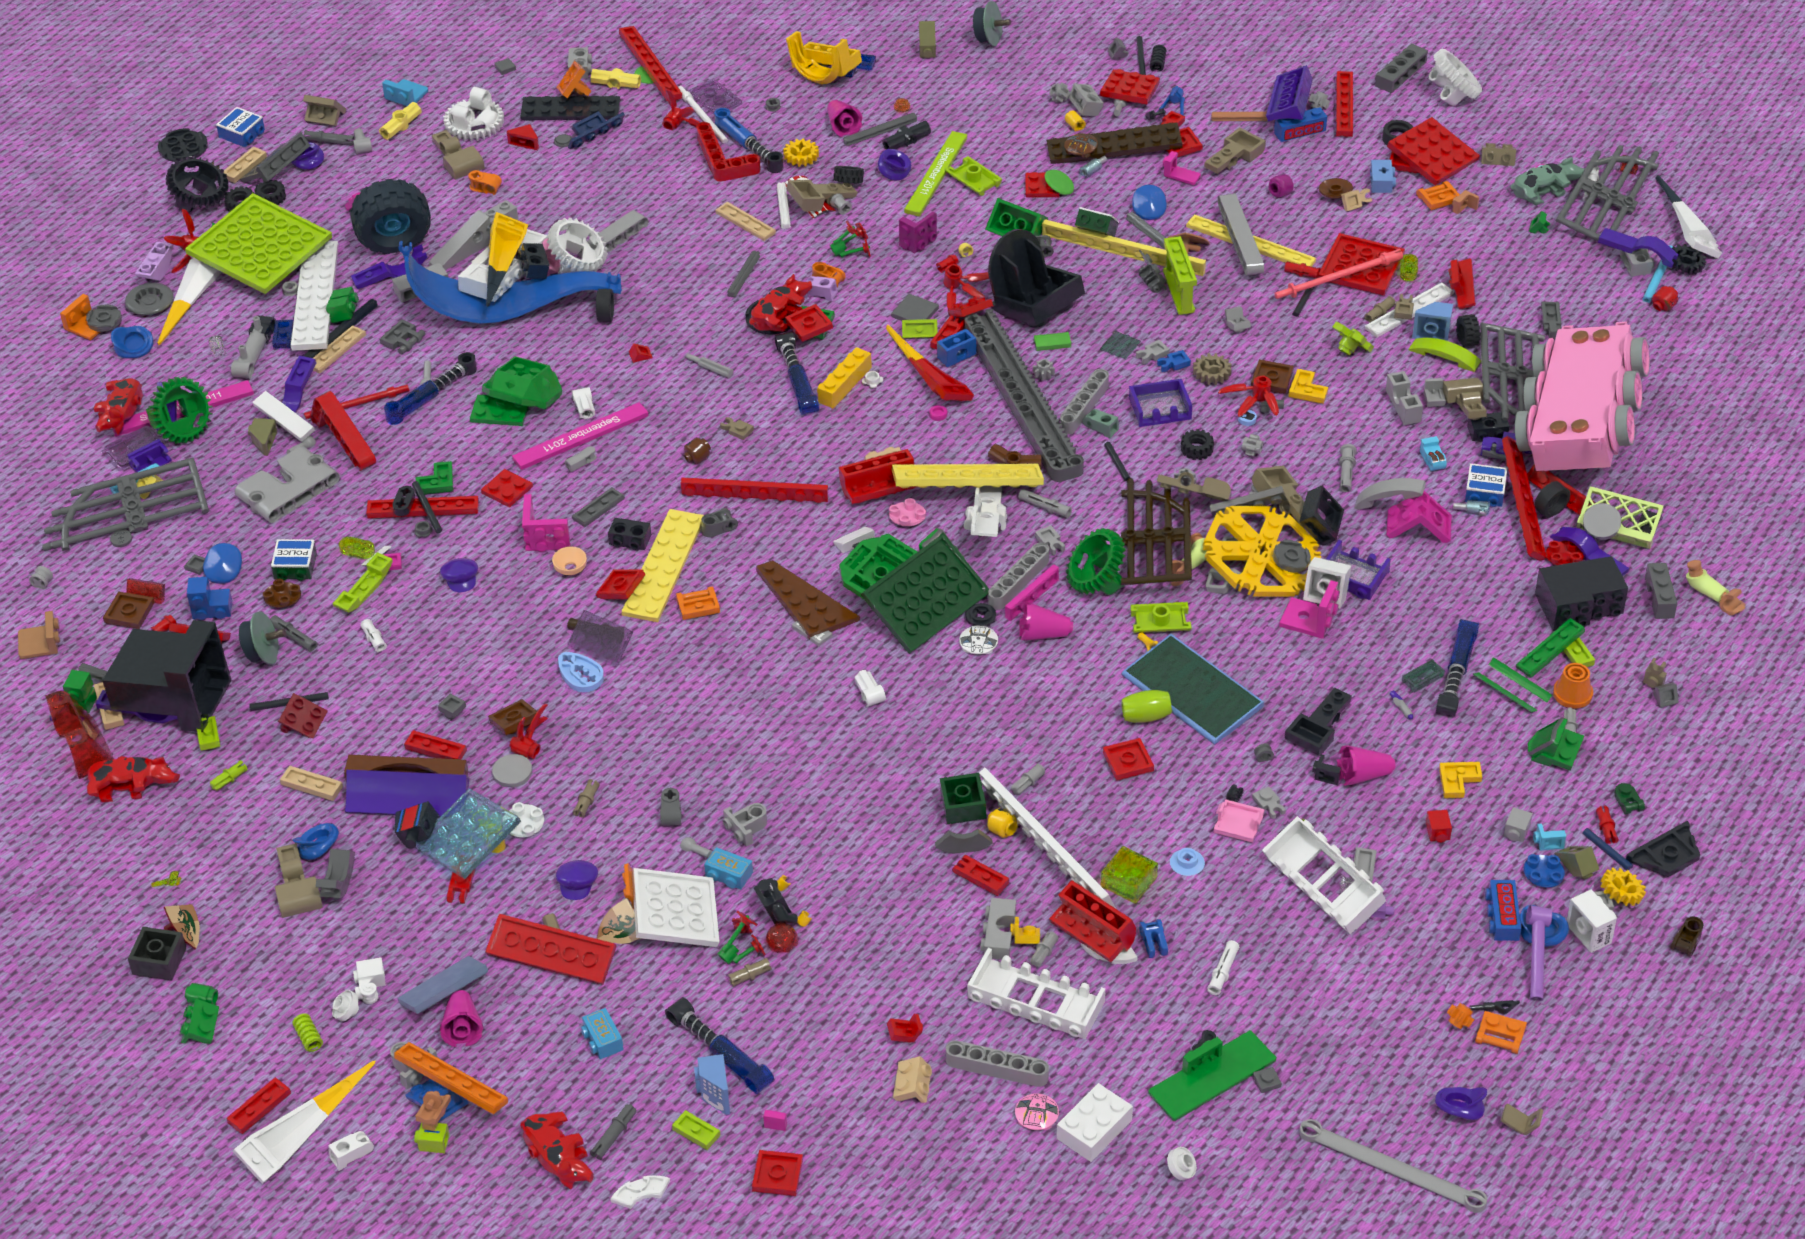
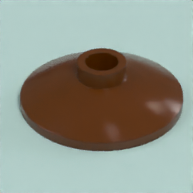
[1319,178,1353,198]

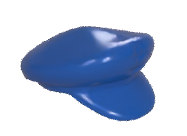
[1132,185,1167,220]
[111,326,153,358]
[203,543,242,584]
[292,823,339,860]
[1520,905,1569,947]

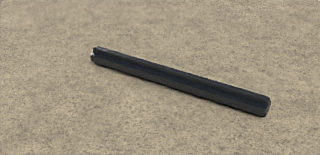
[304,298,378,358]

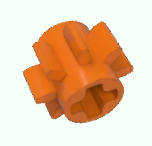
[1447,1003,1475,1029]

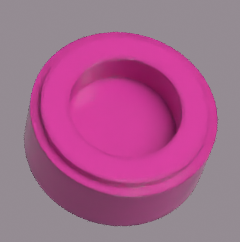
[929,405,947,421]

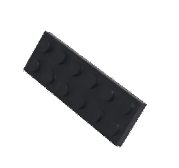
[520,95,621,121]

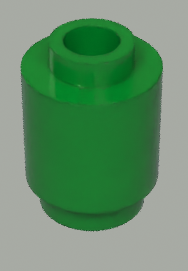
[185,983,218,1005]

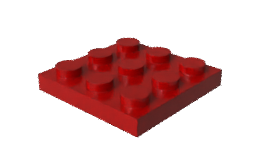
[1100,69,1160,105]

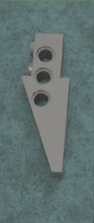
[429,200,519,270]

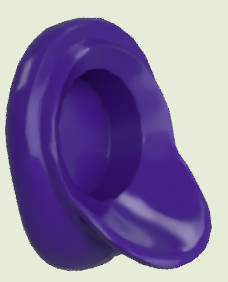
[291,142,324,170]
[878,149,912,181]
[440,558,478,592]
[556,860,598,900]
[1435,1087,1487,1120]

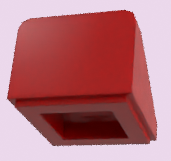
[629,343,653,363]

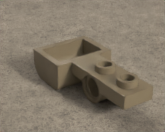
[1204,127,1266,174]
[432,130,485,180]
[787,180,857,212]
[1442,378,1487,420]
[1252,465,1305,525]
[1157,472,1232,501]
[275,843,323,918]

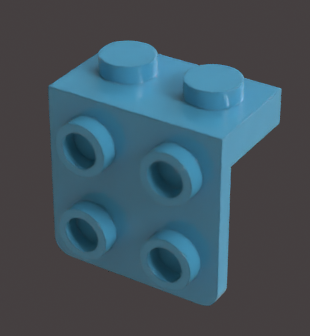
[382,79,428,106]

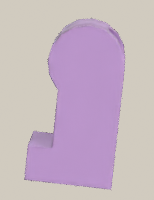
[806,276,838,301]

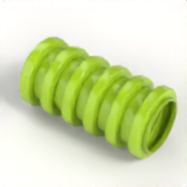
[292,1013,323,1052]

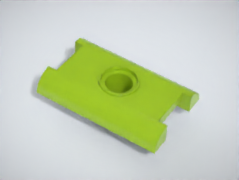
[945,156,1002,196]
[1130,602,1192,633]

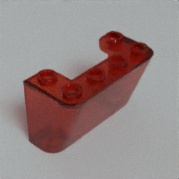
[45,691,114,779]

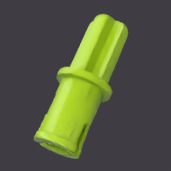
[210,760,248,791]

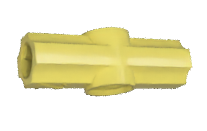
[591,68,641,89]
[379,102,422,140]

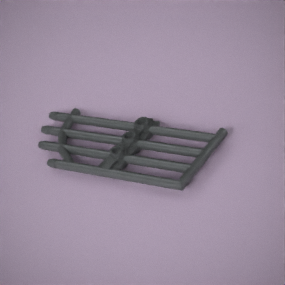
[1556,145,1659,248]
[1480,322,1545,420]
[42,457,209,551]

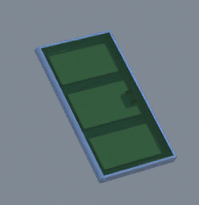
[1122,634,1264,745]

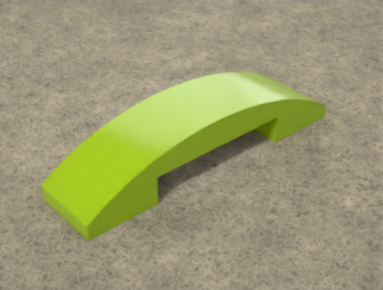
[1408,338,1481,372]
[332,552,393,613]

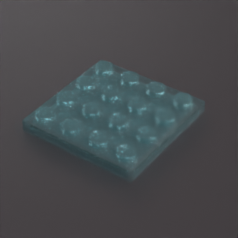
[415,788,521,879]

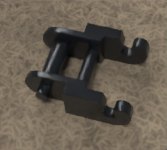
[1145,108,1166,120]

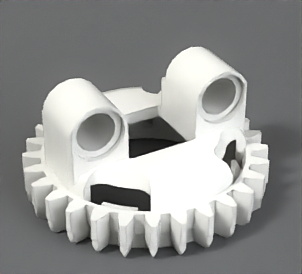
[1429,49,1482,106]
[443,87,504,141]
[547,218,608,274]

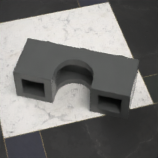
[1645,563,1677,619]

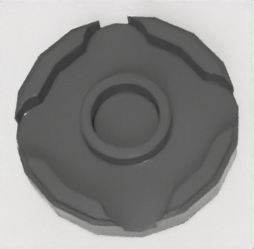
[86,304,122,332]
[1272,540,1311,573]

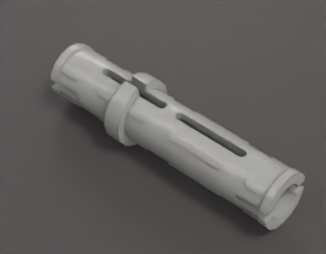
[1018,489,1072,518]

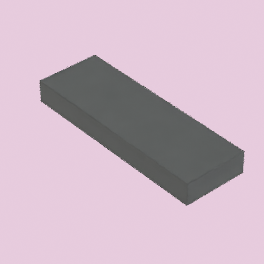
[572,487,625,527]

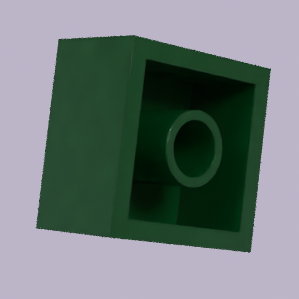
[940,773,987,824]

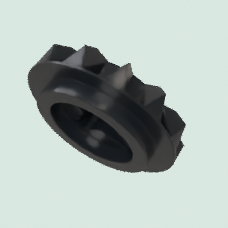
[966,603,996,627]

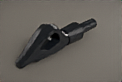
[1469,1000,1520,1014]

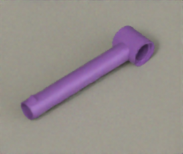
[1526,905,1552,1001]

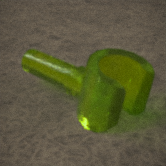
[151,871,181,887]

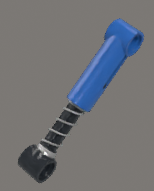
[714,108,784,173]

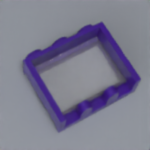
[1129,378,1192,427]
[1325,540,1391,600]

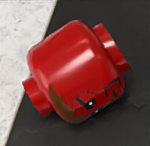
[1652,286,1679,312]

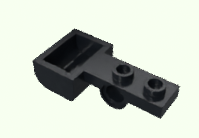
[1285,688,1352,756]

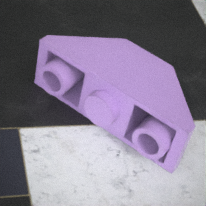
[135,242,173,281]

